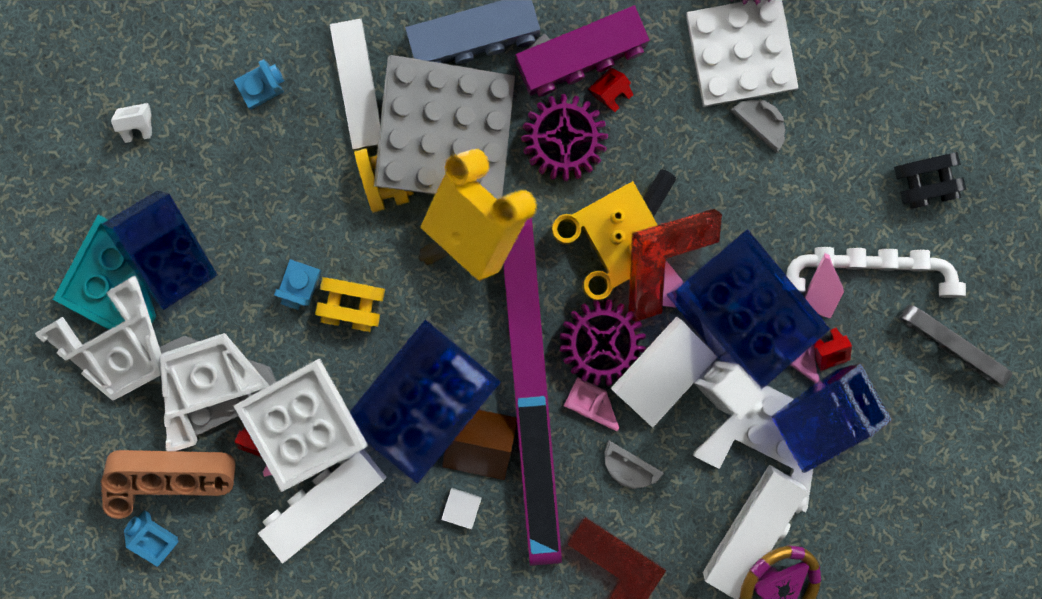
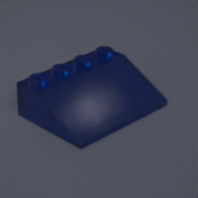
[666,229,830,390]
[350,320,501,484]

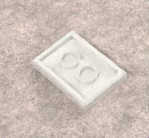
[611,316,717,427]

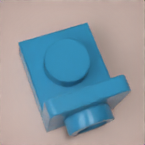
[234,59,284,110]
[274,259,321,310]
[124,510,178,567]

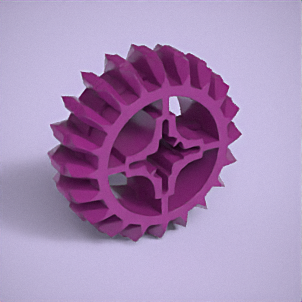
[521,94,608,182]
[559,300,646,386]

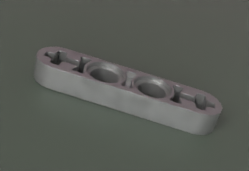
[899,304,1013,388]

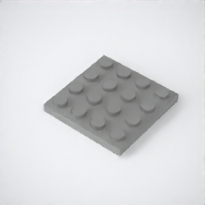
[374,55,515,199]

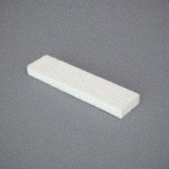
[330,19,381,150]

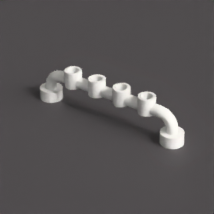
[779,247,966,298]

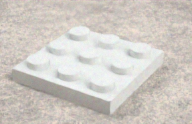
[686,0,799,107]
[234,359,368,492]

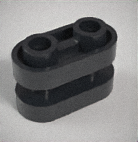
[894,152,967,209]

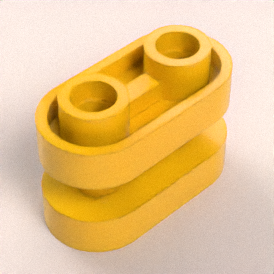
[354,148,414,213]
[315,277,385,332]

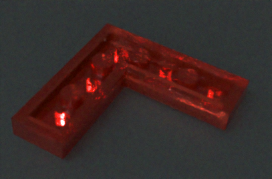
[628,209,722,322]
[567,516,666,599]

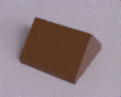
[442,405,517,480]

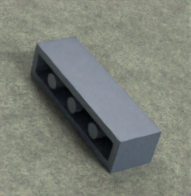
[405,0,540,64]

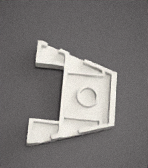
[35,276,162,401]
[160,333,269,451]
[693,384,821,513]

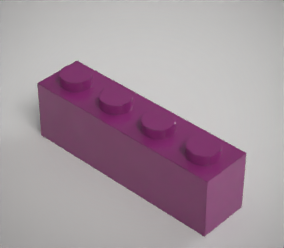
[515,5,650,97]

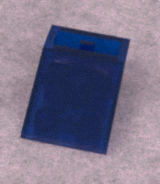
[102,190,218,310]
[771,364,892,473]

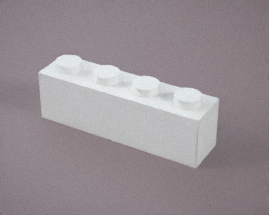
[694,361,767,420]
[258,449,387,564]
[703,465,808,599]

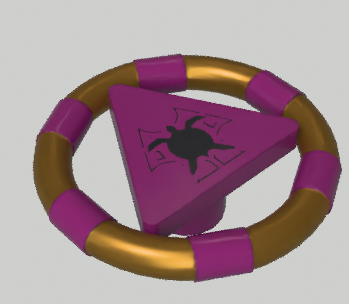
[739,545,821,599]

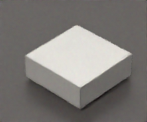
[441,488,482,529]

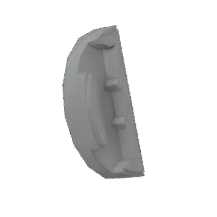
[730,100,785,153]
[604,440,664,489]

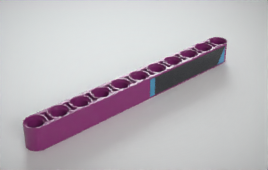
[503,218,562,566]

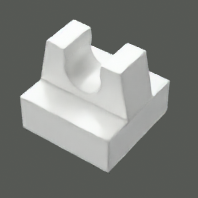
[111,103,152,143]

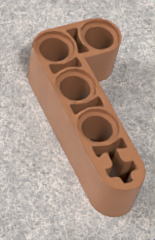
[101,450,236,519]

